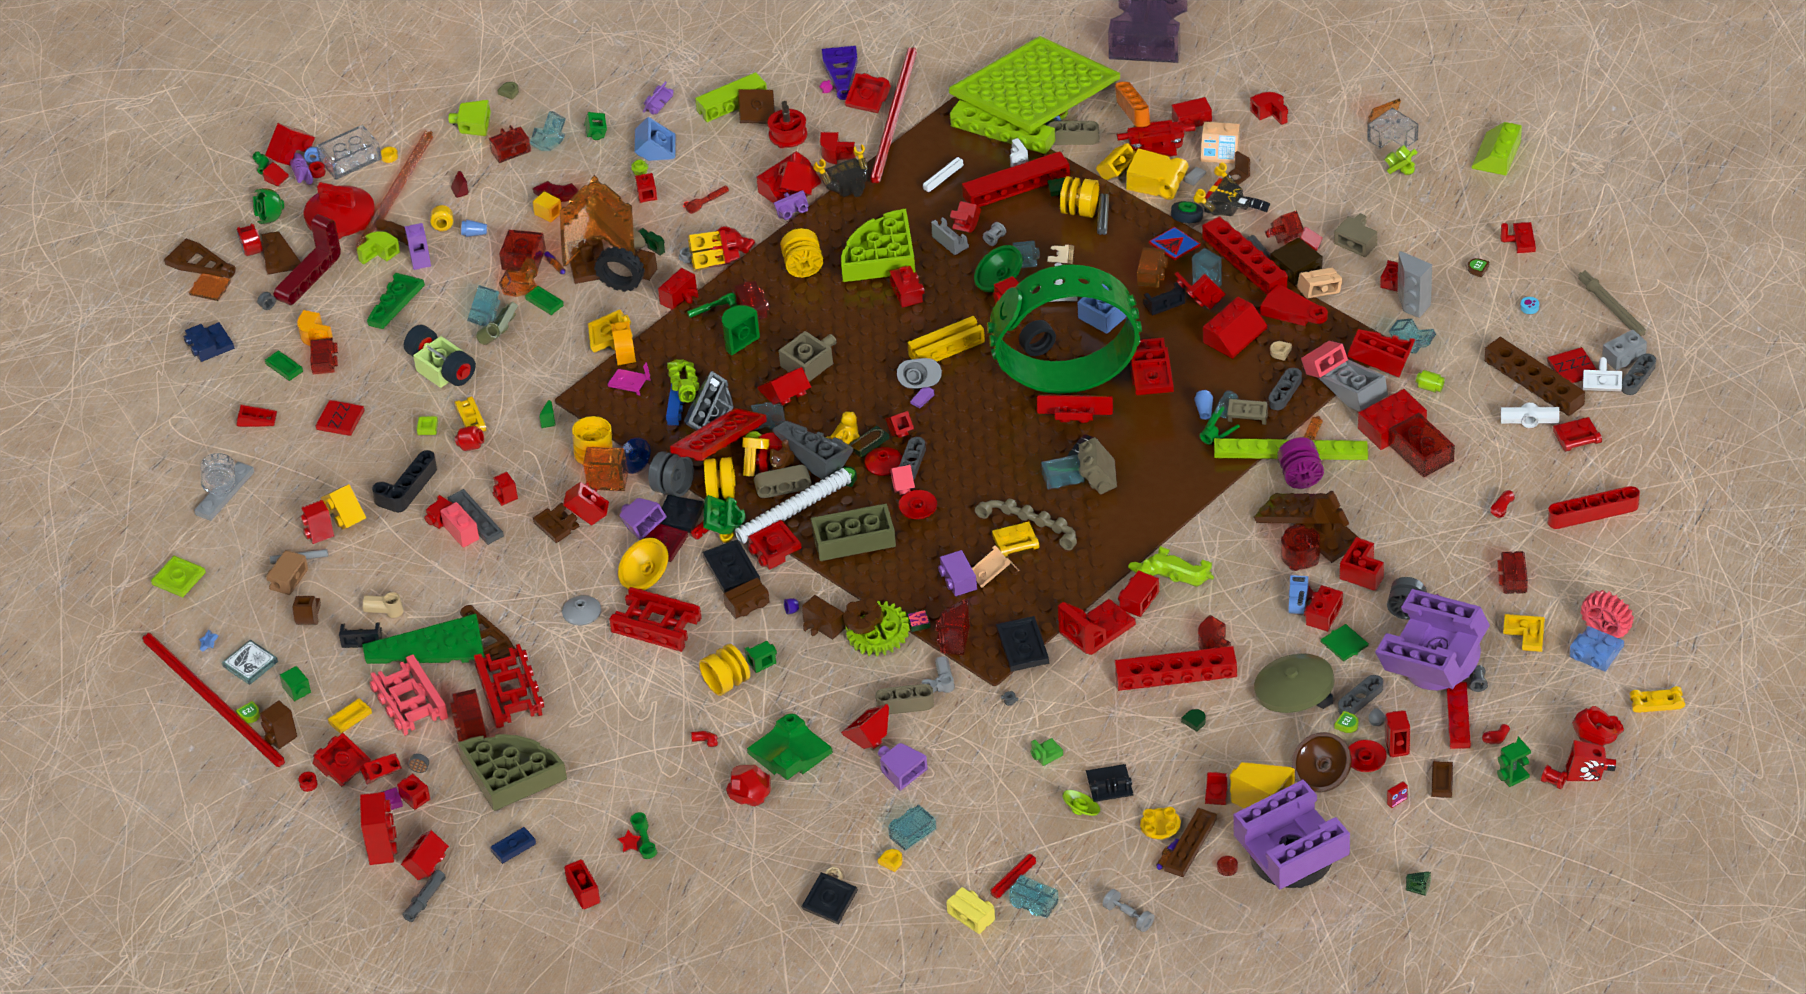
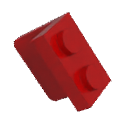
[1175,272,1226,310]

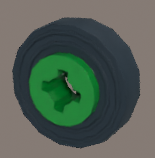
[1171,201,1203,223]

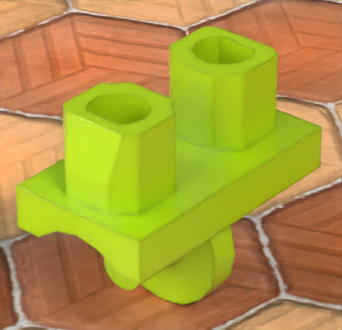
[1384,145,1418,175]

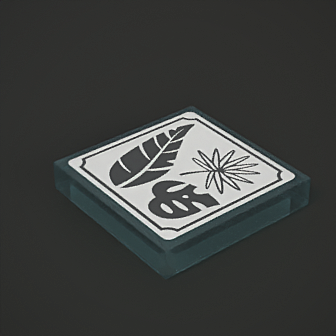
[222,640,278,685]

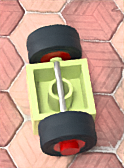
[404,324,476,388]

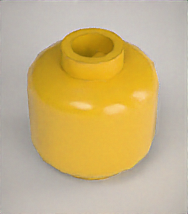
[430,205,453,231]

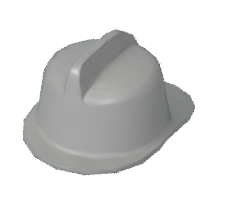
[897,358,942,389]

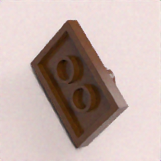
[566,237,608,284]
[1294,523,1359,563]

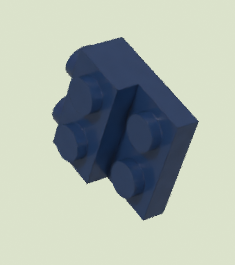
[183,322,235,362]

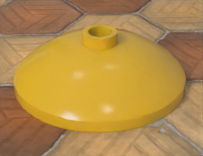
[618,538,668,590]

